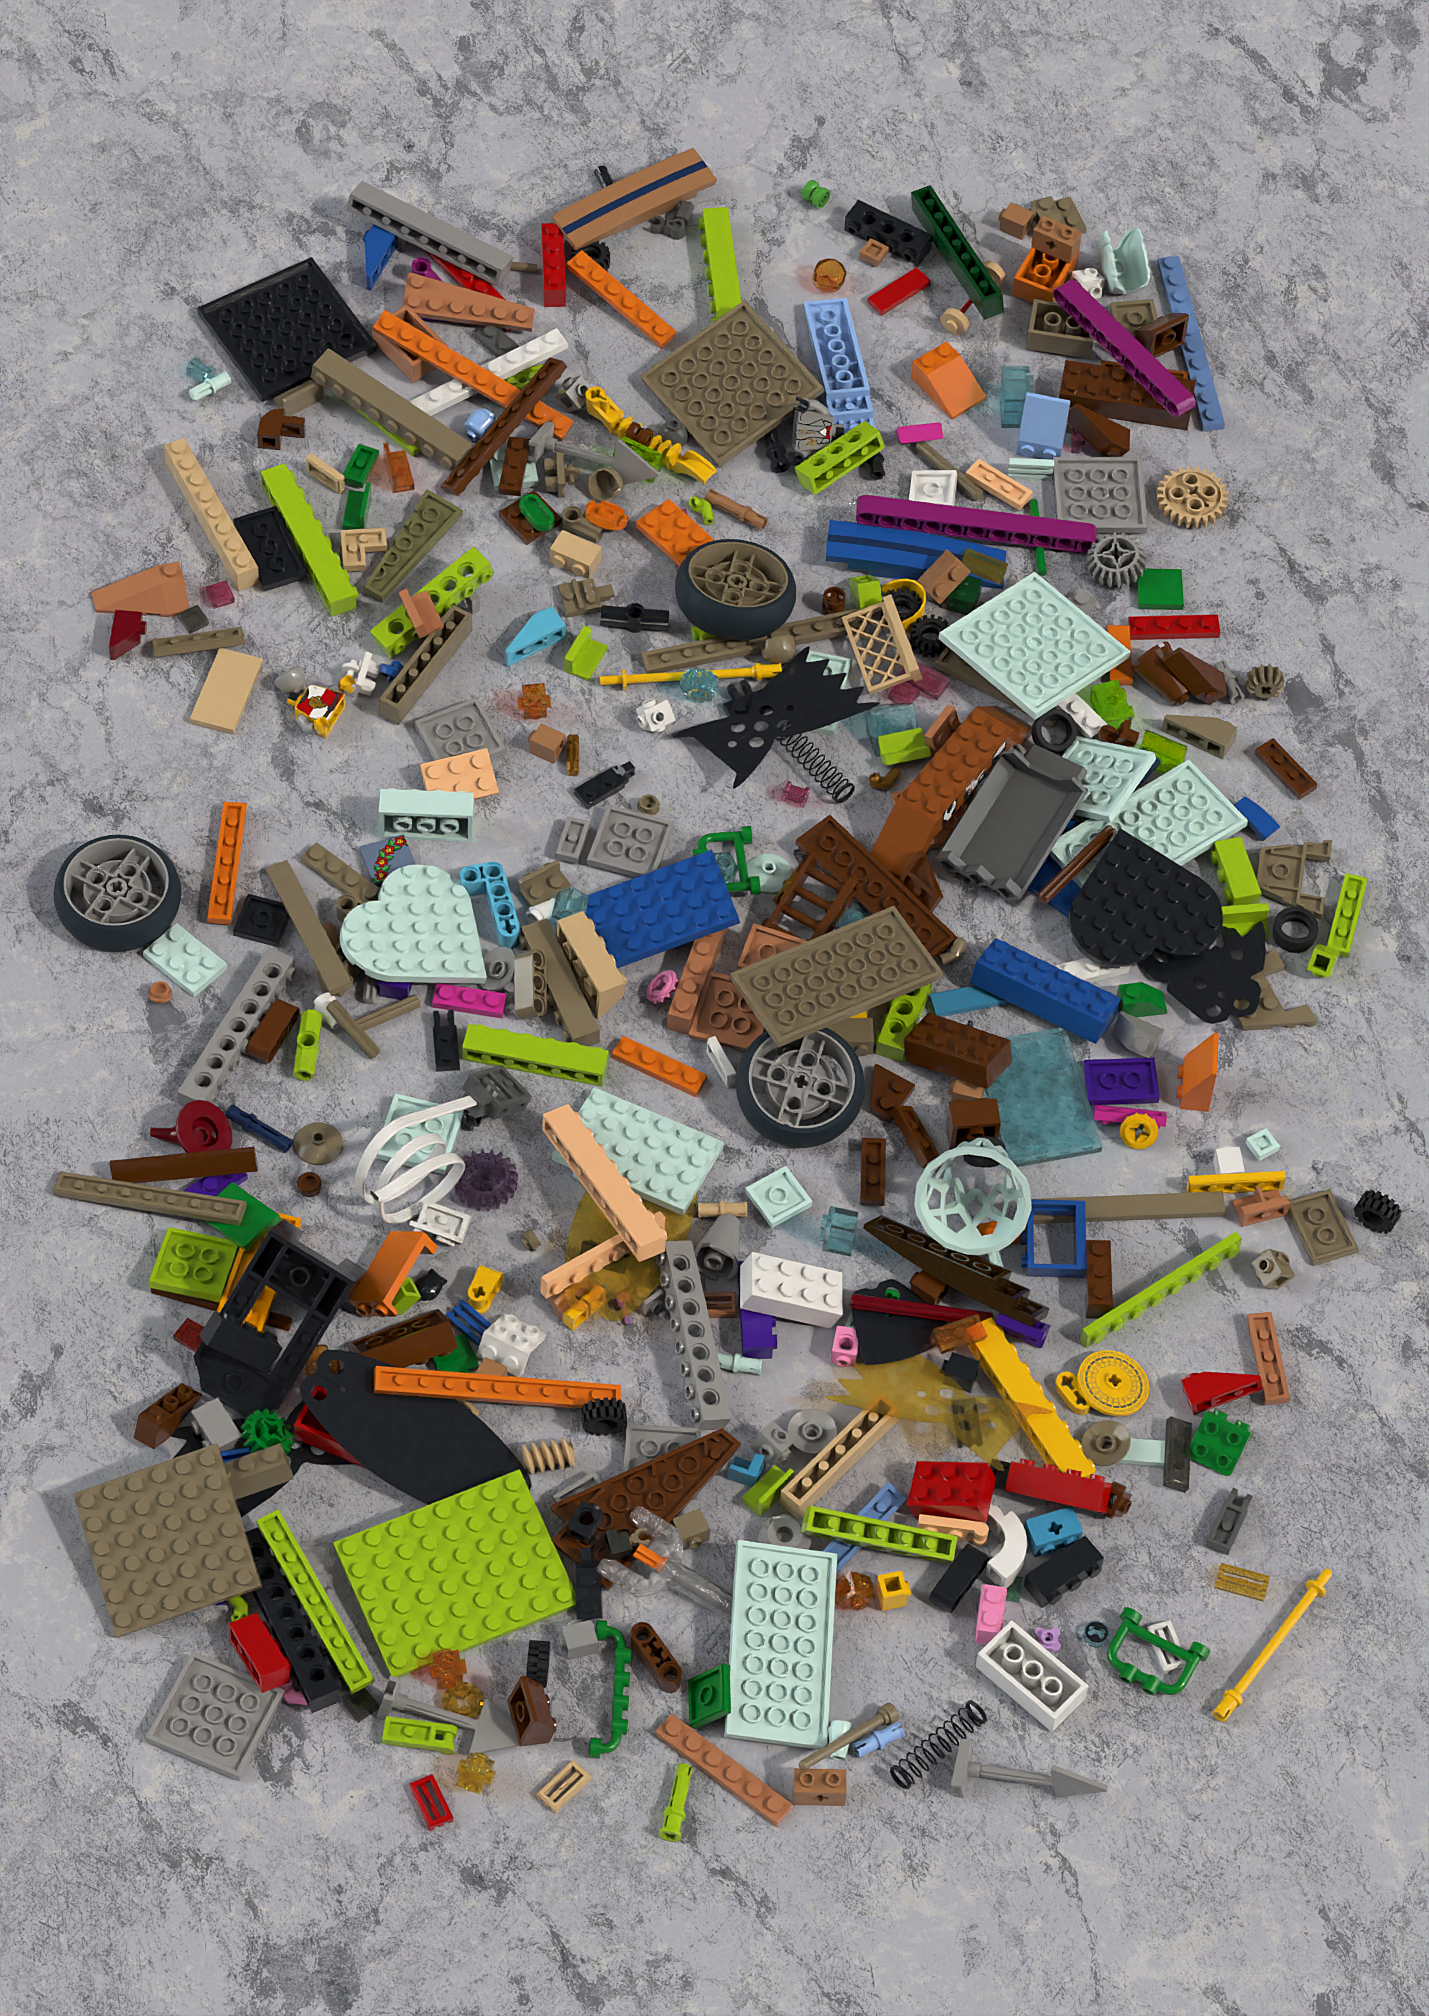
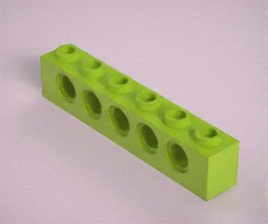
[370,546,494,659]
[801,1506,958,1564]

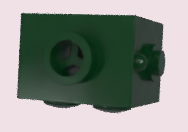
[946,575,983,615]

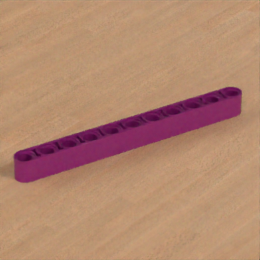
[856,495,1097,553]

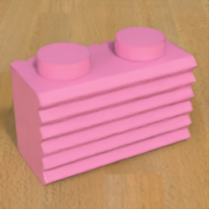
[974,1584,1007,1645]

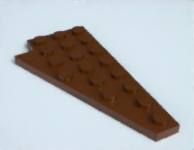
[550,1428,741,1591]

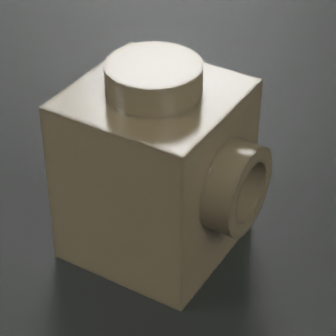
[669,1508,710,1551]

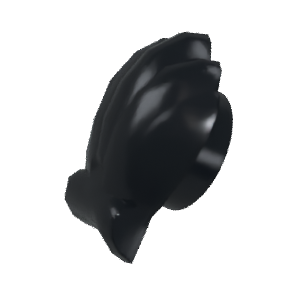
[414,1269,448,1301]

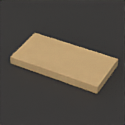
[190,648,263,734]

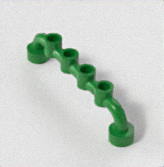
[589,1620,631,1759]

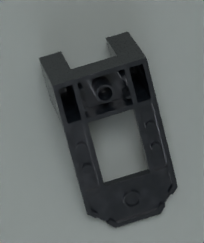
[193,1219,367,1417]

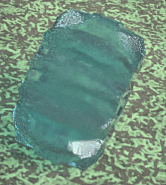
[680,668,719,703]

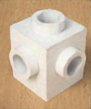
[1070,268,1105,299]
[636,698,676,733]

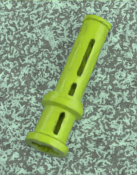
[658,1763,693,1842]

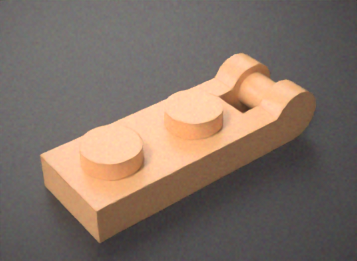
[918,1514,989,1547]

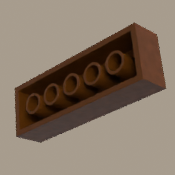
[1059,360,1196,431]

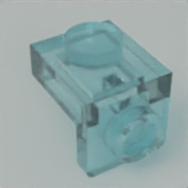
[714,852,738,883]

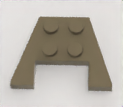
[1256,840,1332,920]
[1221,949,1317,1031]

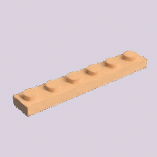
[540,1211,666,1299]

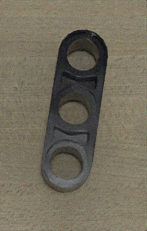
[929,1543,990,1613]

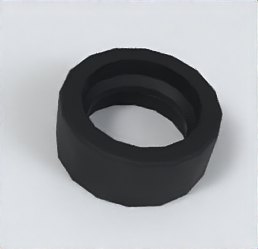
[1031,708,1077,754]
[1273,906,1318,953]

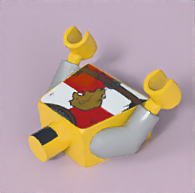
[287,675,356,739]

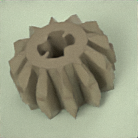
[1246,664,1285,700]

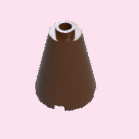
[1131,641,1190,706]

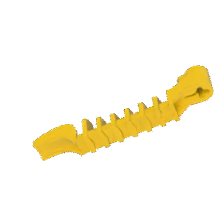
[585,386,716,485]

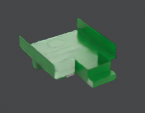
[432,1330,479,1373]

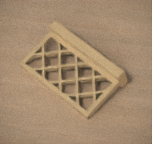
[842,594,923,695]

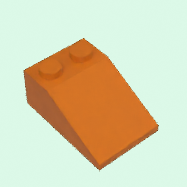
[911,341,986,420]
[1176,1033,1219,1112]

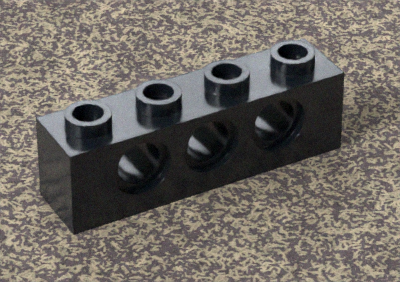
[844,200,933,266]

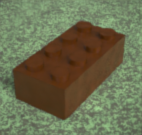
[904,1012,1012,1089]

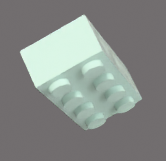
[379,788,474,842]

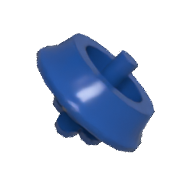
[380,660,404,682]

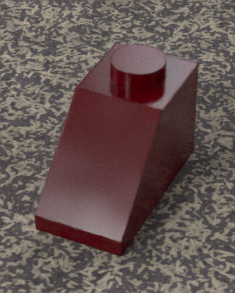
[109,610,147,660]

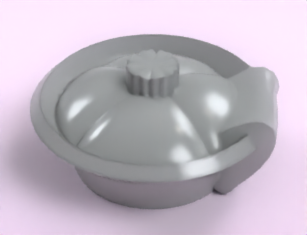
[758,1514,811,1550]

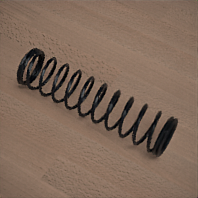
[775,721,855,803]
[890,1700,987,1790]

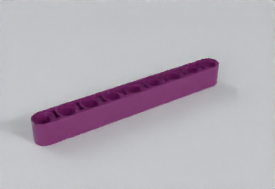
[1053,279,1196,418]

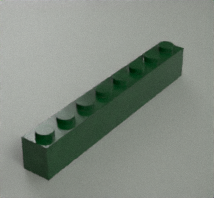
[911,185,1004,320]

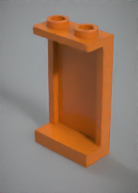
[349,1231,438,1317]

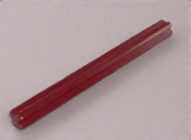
[850,1294,993,1325]

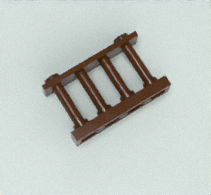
[761,855,859,941]

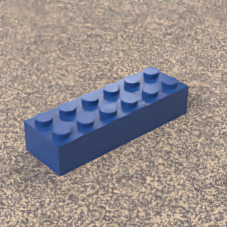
[970,938,1122,1044]

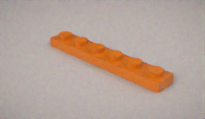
[566,250,677,349]
[207,801,247,925]

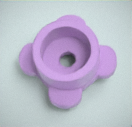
[1035,1627,1061,1652]

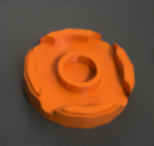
[584,500,629,530]

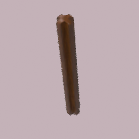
[1037,825,1117,904]

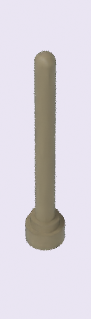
[798,1702,899,1770]

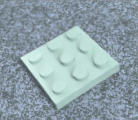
[375,1093,464,1175]

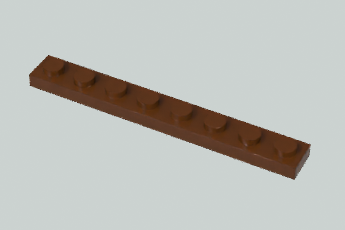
[440,357,567,496]

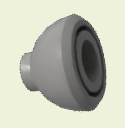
[274,666,305,694]

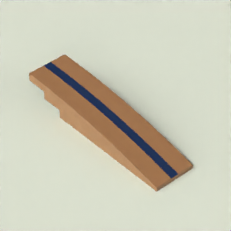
[551,148,717,250]

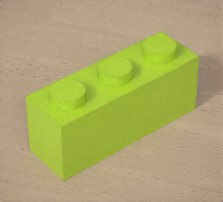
[1210,836,1261,906]

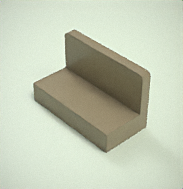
[274,379,323,416]

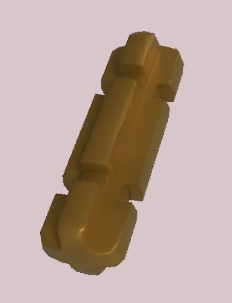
[567,734,579,776]

